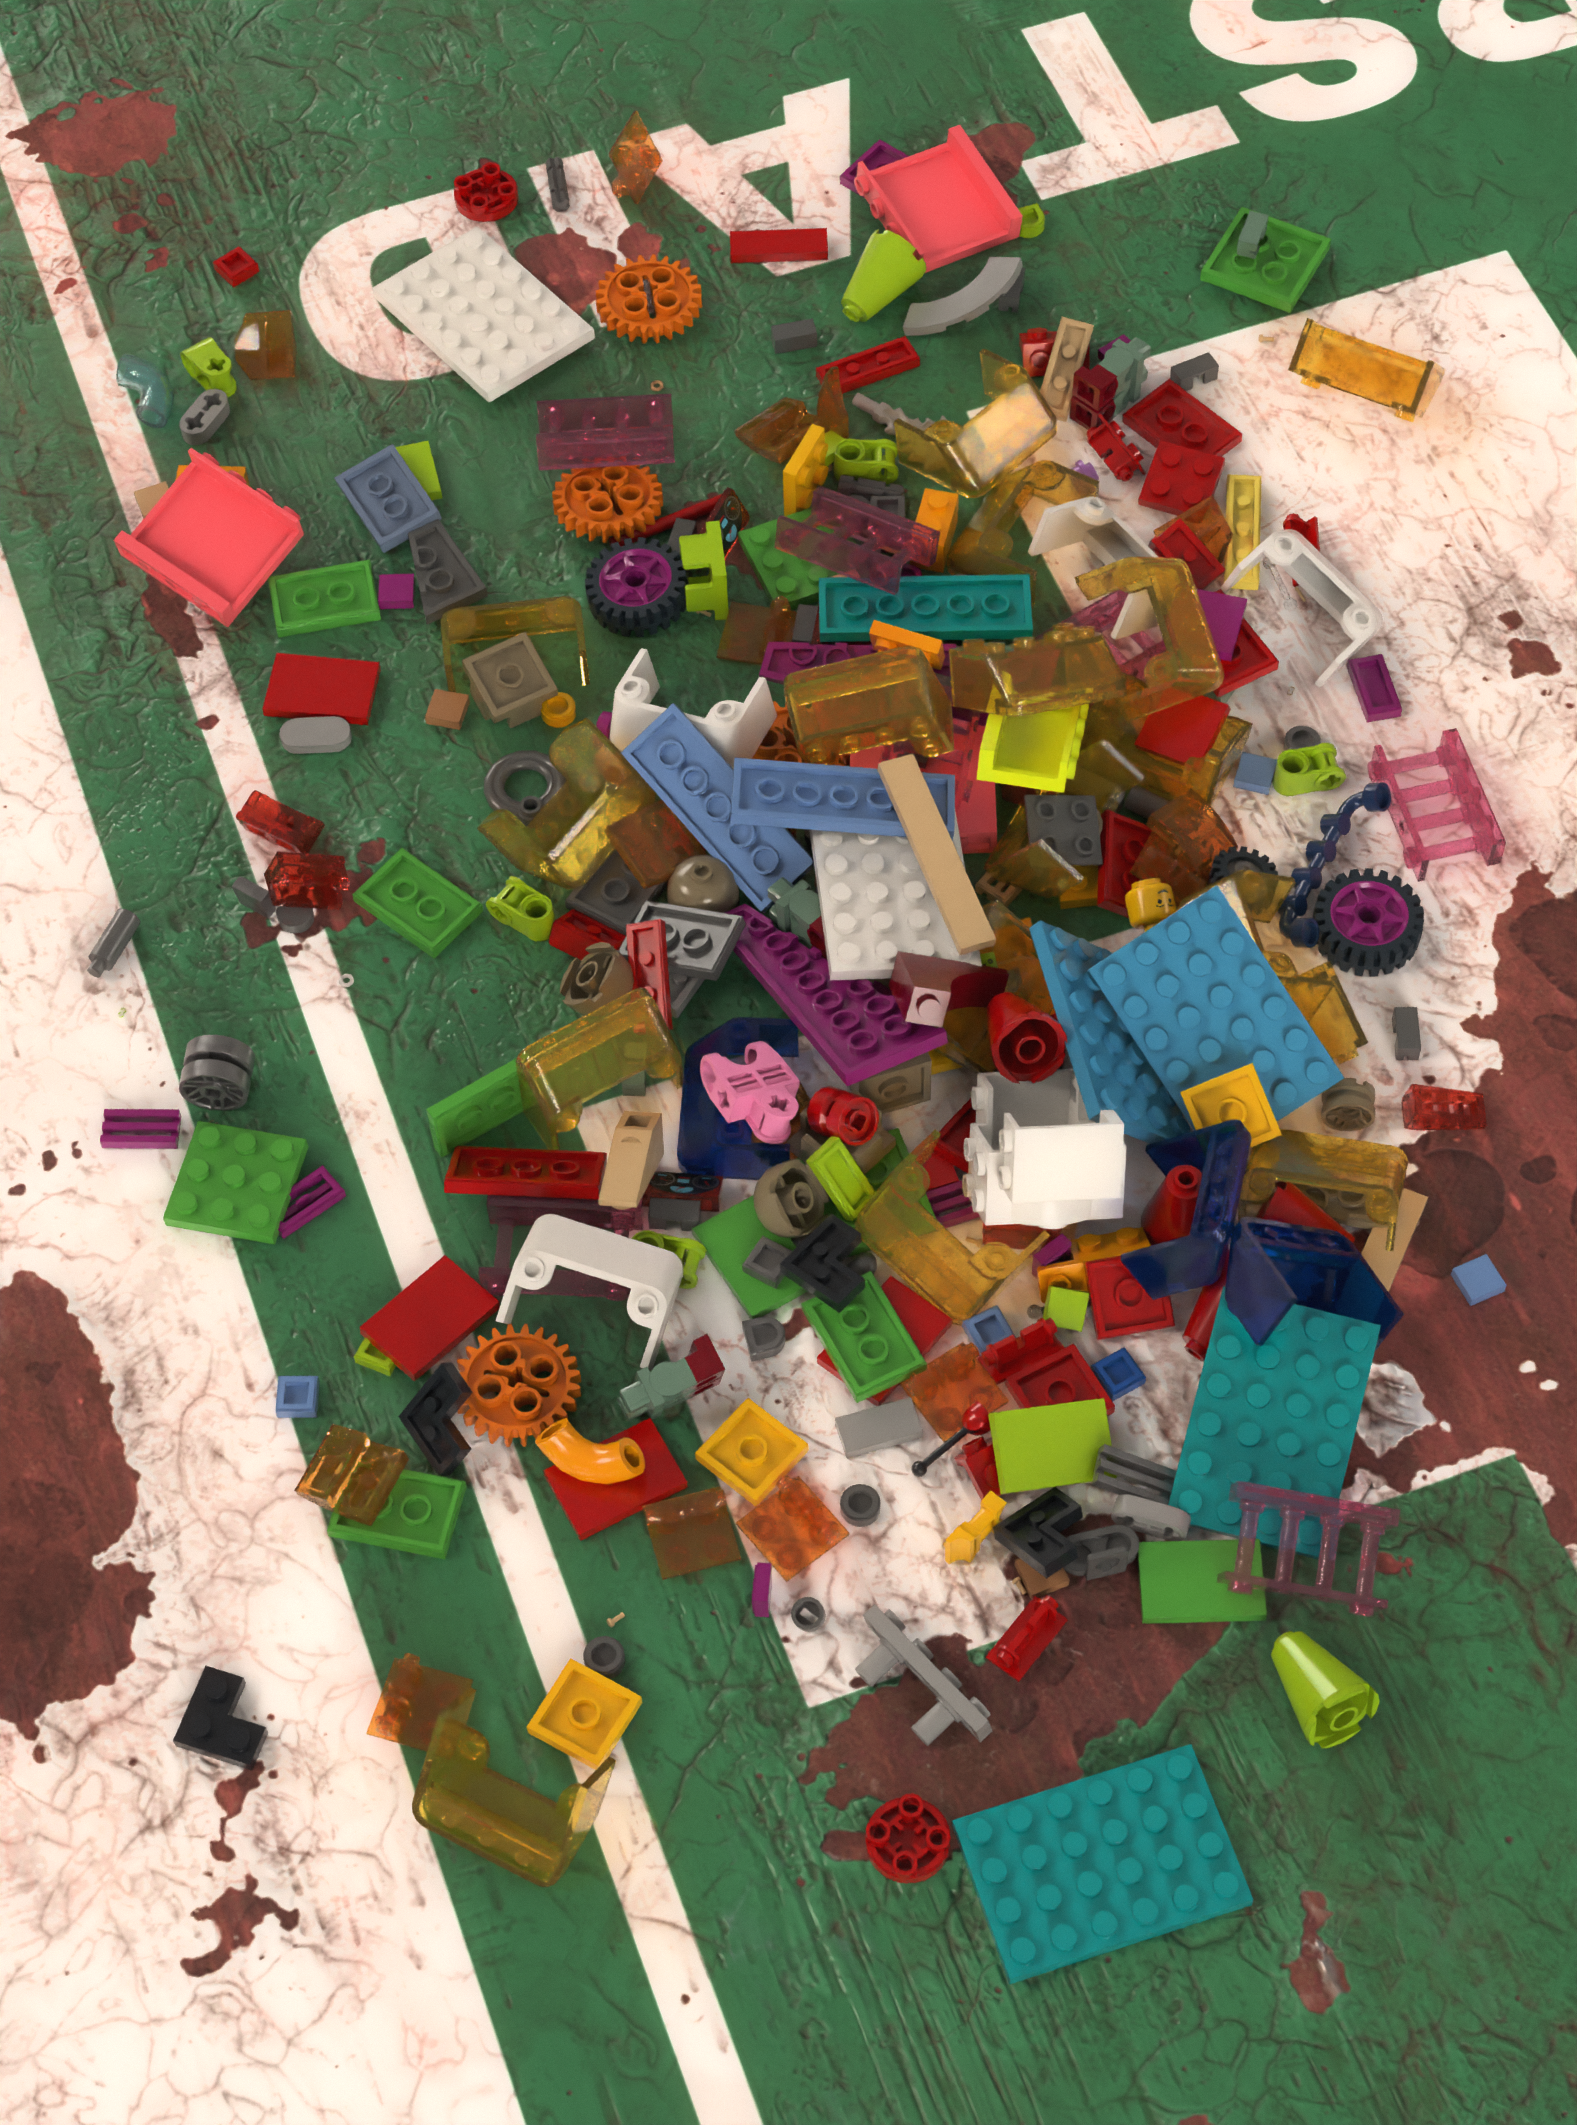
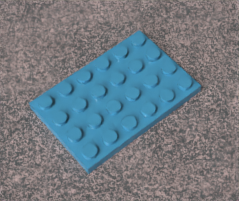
[1088,885,1344,1136]
[1029,920,1194,1157]

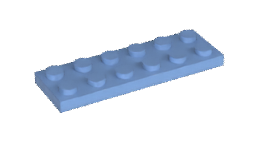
[621,703,814,913]
[730,757,955,841]

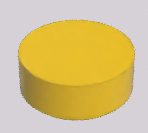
[541,692,576,728]

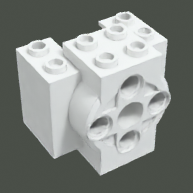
[962,1069,1127,1229]

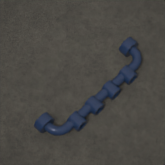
[1276,782,1391,948]

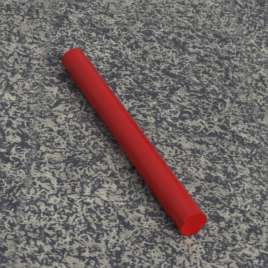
[609,490,737,547]

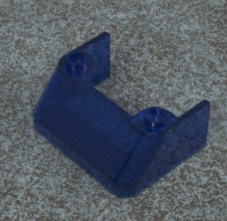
[677,1017,799,1180]
[1120,1119,1252,1300]
[1225,1216,1404,1351]

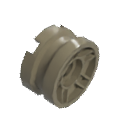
[1321,1078,1375,1131]

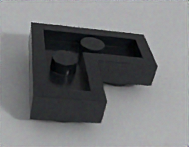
[780,1213,866,1313]
[398,1362,473,1476]
[993,1487,1083,1579]
[173,1666,268,1771]

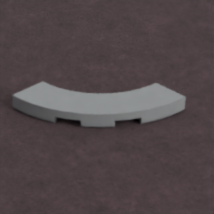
[903,257,1023,336]

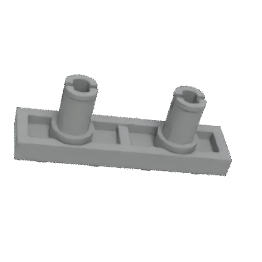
[855,1604,992,1746]

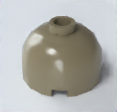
[667,855,740,913]
[560,942,634,1019]
[753,1159,829,1238]

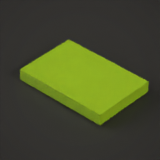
[988,1398,1117,1494]

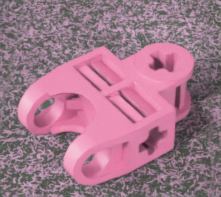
[700,1041,800,1144]

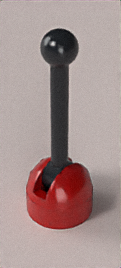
[911,1400,991,1477]

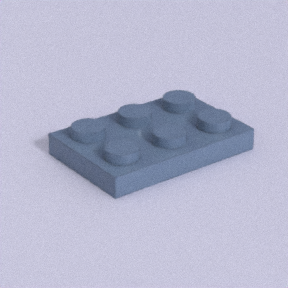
[334,444,442,553]

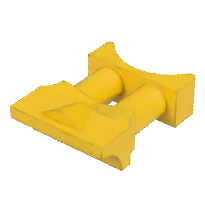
[943,1491,1007,1564]

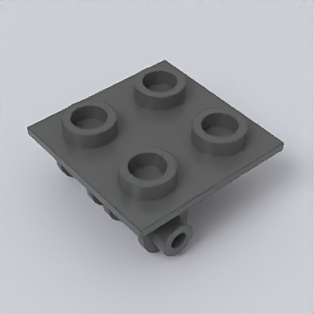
[1024,795,1103,873]

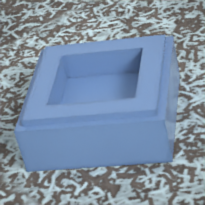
[1233,752,1277,795]
[1451,1254,1506,1306]
[962,1305,1016,1357]
[275,1376,320,1418]

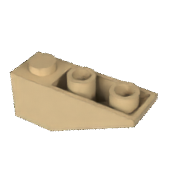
[598,1111,664,1210]

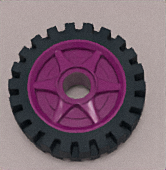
[585,537,689,637]
[1312,868,1424,977]

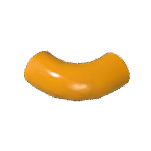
[535,1418,645,1484]

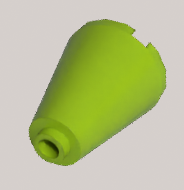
[841,229,927,322]
[1271,1631,1380,1748]

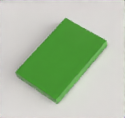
[268,559,381,638]
[352,848,483,959]
[426,1053,538,1157]
[692,1195,808,1319]
[801,1271,927,1403]
[327,1458,466,1559]
[1137,1539,1267,1624]

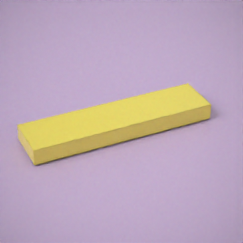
[1223,474,1262,590]

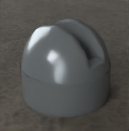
[791,1597,826,1632]

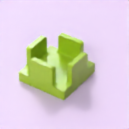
[679,521,729,620]

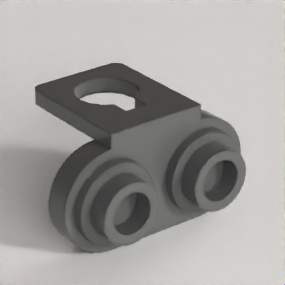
[1063,1524,1139,1581]

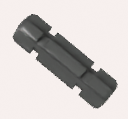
[546,157,570,212]
[837,475,904,500]

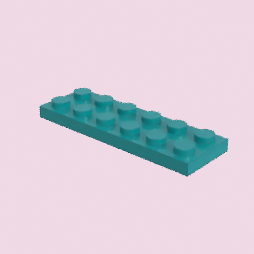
[819,574,1033,642]

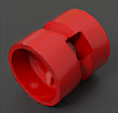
[807,1086,879,1146]

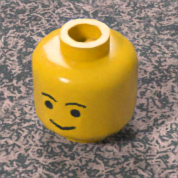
[1125,878,1177,932]

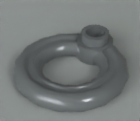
[484,750,568,829]

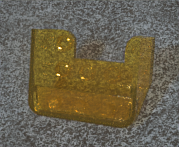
[949,623,1127,716]
[784,646,955,766]
[477,717,656,889]

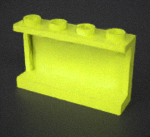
[976,672,1090,793]

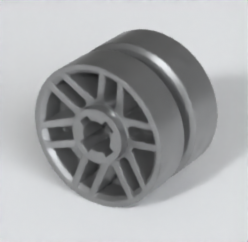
[179,1035,255,1111]

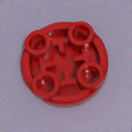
[454,162,519,222]
[865,1793,951,1883]

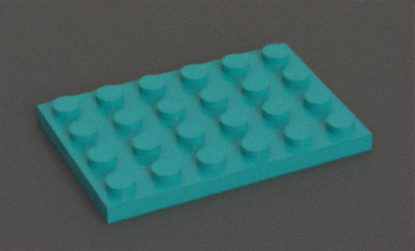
[1168,1286,1381,1561]
[952,1744,1254,1985]

